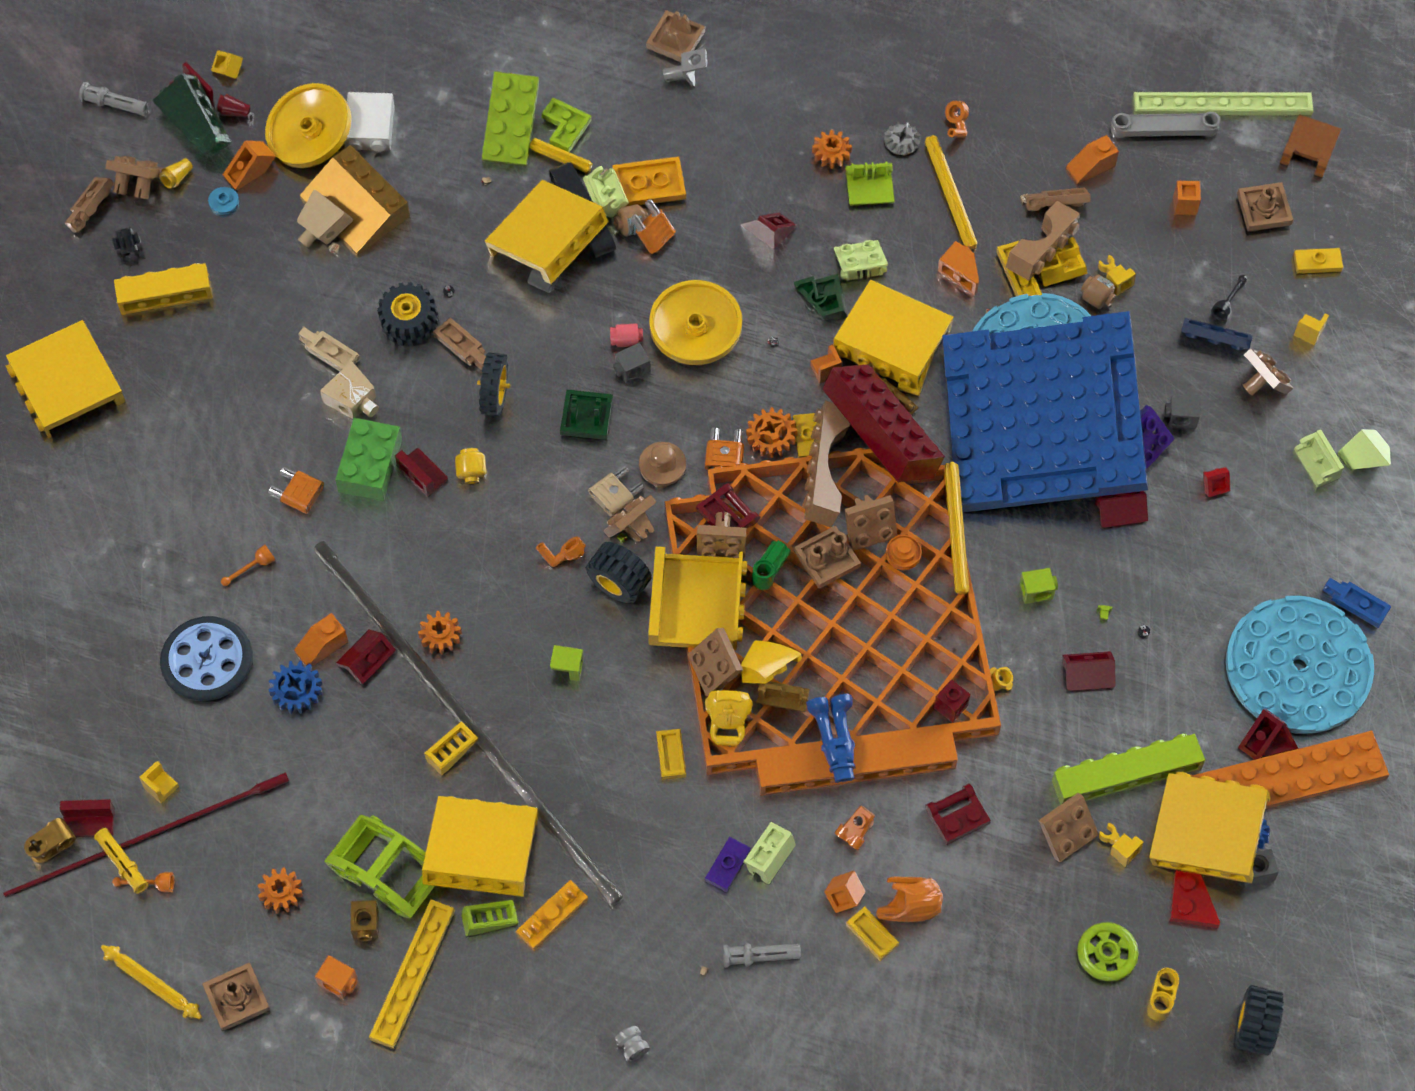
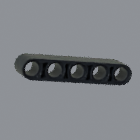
[548,162,616,258]

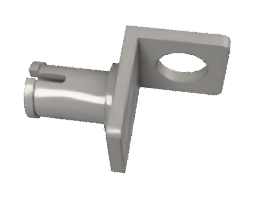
[663,48,707,87]

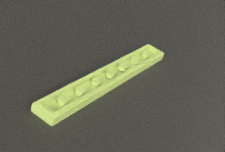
[1133,92,1313,115]

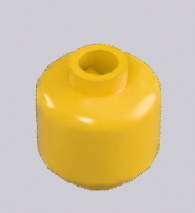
[455,448,487,484]

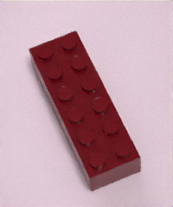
[822,364,945,483]

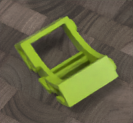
[324,814,435,918]

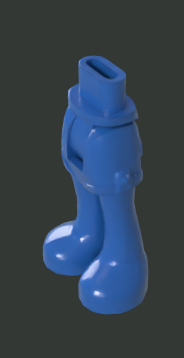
[806,694,855,783]

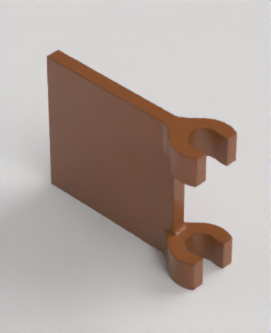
[1280,114,1341,178]

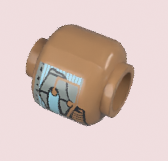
[614,204,649,236]
[1081,275,1116,309]

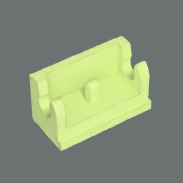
[583,166,629,218]
[1294,429,1344,488]
[744,822,796,885]

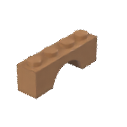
[1006,201,1080,281]

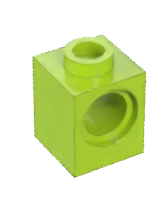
[1019,568,1058,604]

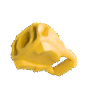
[705,690,753,746]

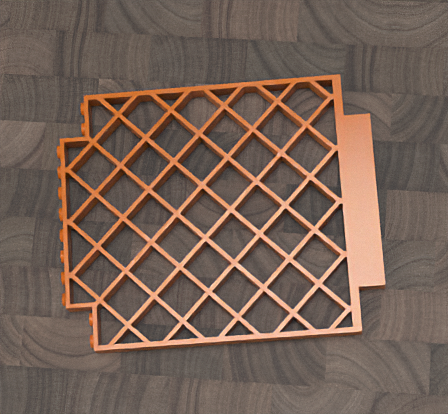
[664,448,1001,796]

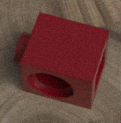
[934,679,971,723]

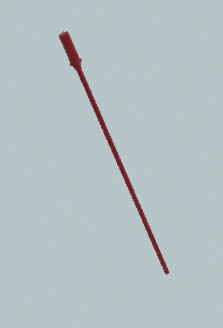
[3,772,289,897]

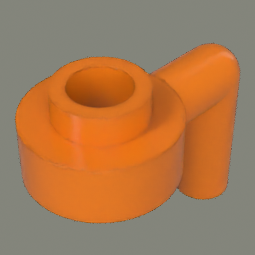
[945,101,969,138]
[536,536,586,567]

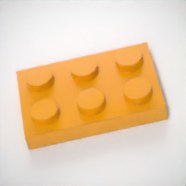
[612,156,686,207]

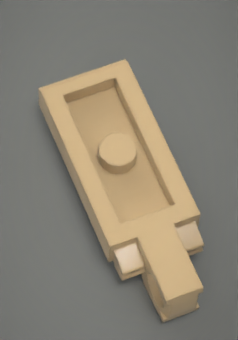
[298,327,360,371]

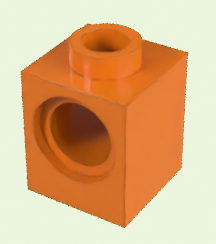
[315,955,358,999]

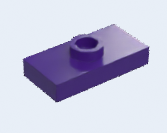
[705,837,751,892]

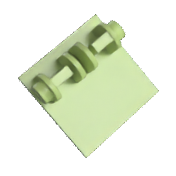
[833,240,888,281]

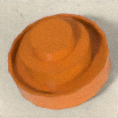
[886,535,922,570]

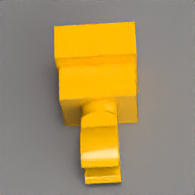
[1098,255,1136,296]
[1099,823,1143,867]

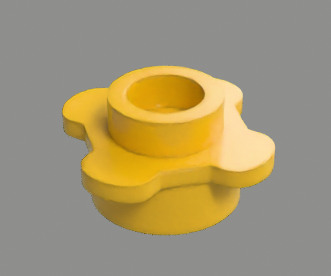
[990,667,1013,691]

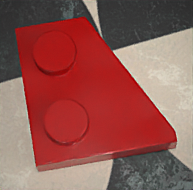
[1170,870,1220,928]

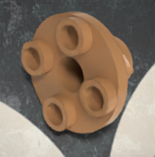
[639,442,686,488]

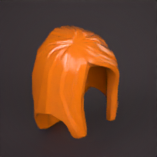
[876,877,943,922]

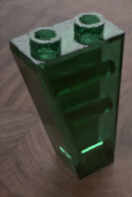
[153,74,232,155]

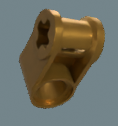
[24,818,76,864]

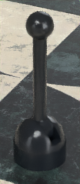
[1211,275,1247,320]

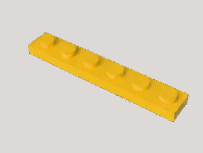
[369,899,455,1049]

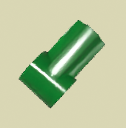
[752,541,791,590]

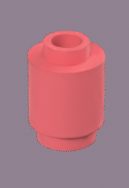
[610,323,643,348]

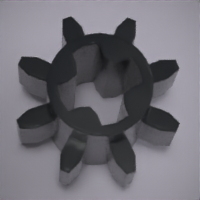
[112,227,141,254]

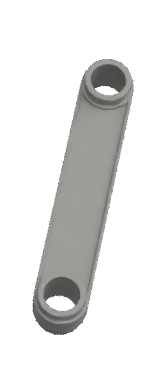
[1110,112,1221,138]

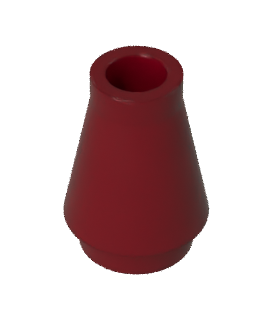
[216,94,251,118]

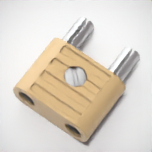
[588,466,644,517]

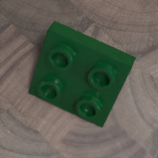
[560,389,613,440]

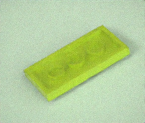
[482,71,539,167]

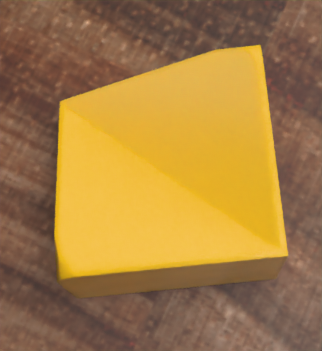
[211,50,243,79]

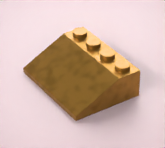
[300,145,410,255]

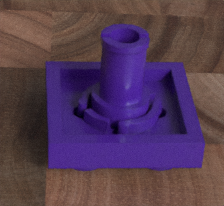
[1140,405,1175,469]

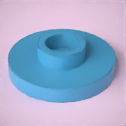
[208,187,239,215]

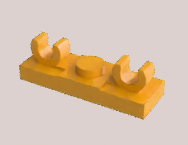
[516,880,588,951]

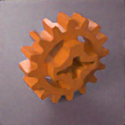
[746,407,798,458]

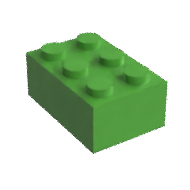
[335,418,402,501]

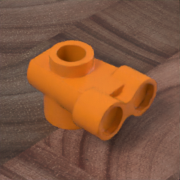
[834,805,875,850]

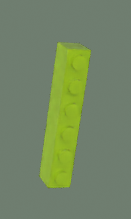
[1052,734,1205,805]

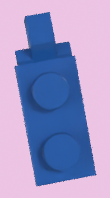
[1322,578,1391,628]

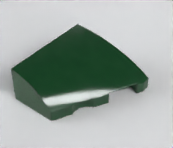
[794,274,848,320]

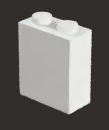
[344,92,394,152]

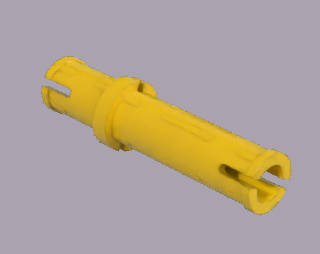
[94,828,149,894]

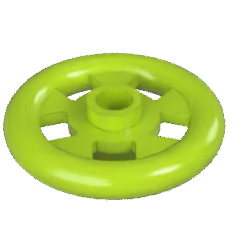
[1077,922,1139,981]

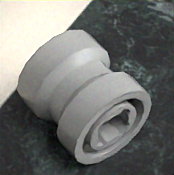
[615,1025,650,1062]

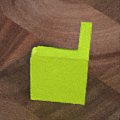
[550,645,584,681]

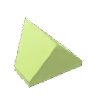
[1337,430,1391,471]

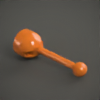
[221,545,275,586]
[112,872,175,892]

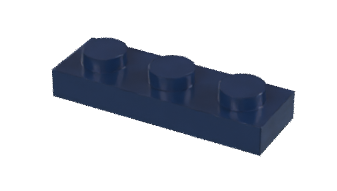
[1181,318,1253,350]

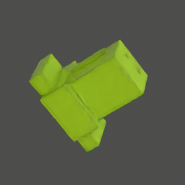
[1097,605,1112,621]

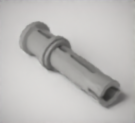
[79,82,148,116]
[723,943,801,968]

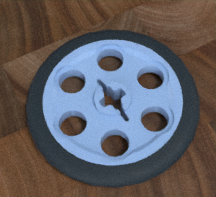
[160,616,253,701]

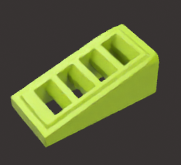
[461,900,519,936]

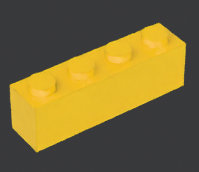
[114,263,213,315]

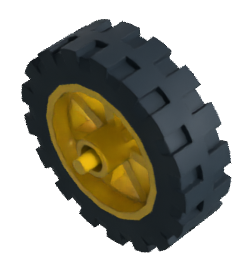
[477,352,510,417]

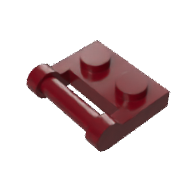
[696,483,760,528]
[925,783,991,845]

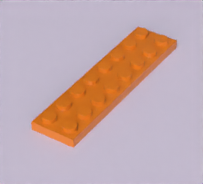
[1191,730,1390,809]

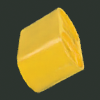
[1147,968,1179,1021]

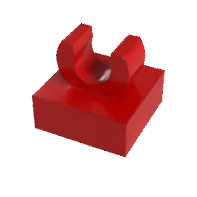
[1203,467,1231,497]

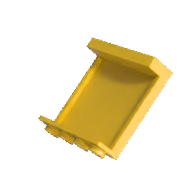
[485,180,608,284]
[833,279,954,390]
[5,320,126,439]
[648,546,747,651]
[1149,772,1270,883]
[422,796,538,897]

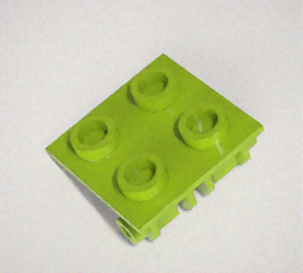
[845,161,895,205]

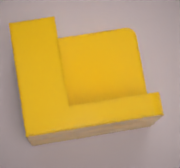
[1294,313,1329,345]
[139,761,179,804]

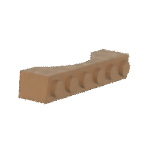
[802,400,850,527]

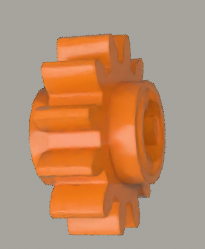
[812,129,852,169]
[418,611,462,655]
[258,867,303,914]

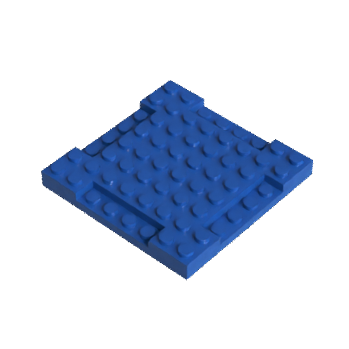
[943,311,1148,512]

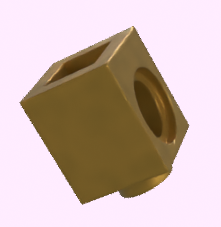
[351,900,379,941]

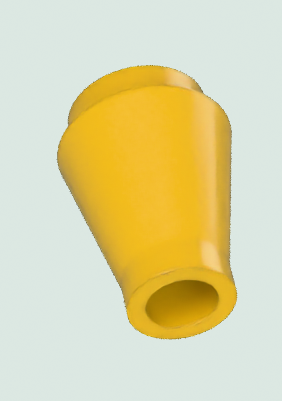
[159,158,193,189]

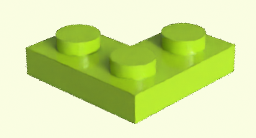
[541,97,592,152]

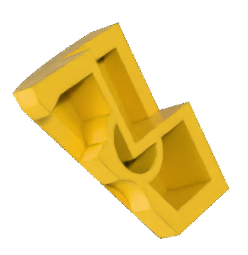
[1039,236,1088,287]
[741,640,802,684]

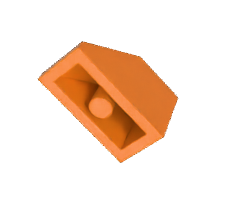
[1066,135,1119,184]
[223,141,276,190]
[938,241,979,296]
[294,613,348,667]

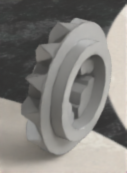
[884,122,920,155]

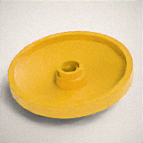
[265,83,351,168]
[649,280,742,365]

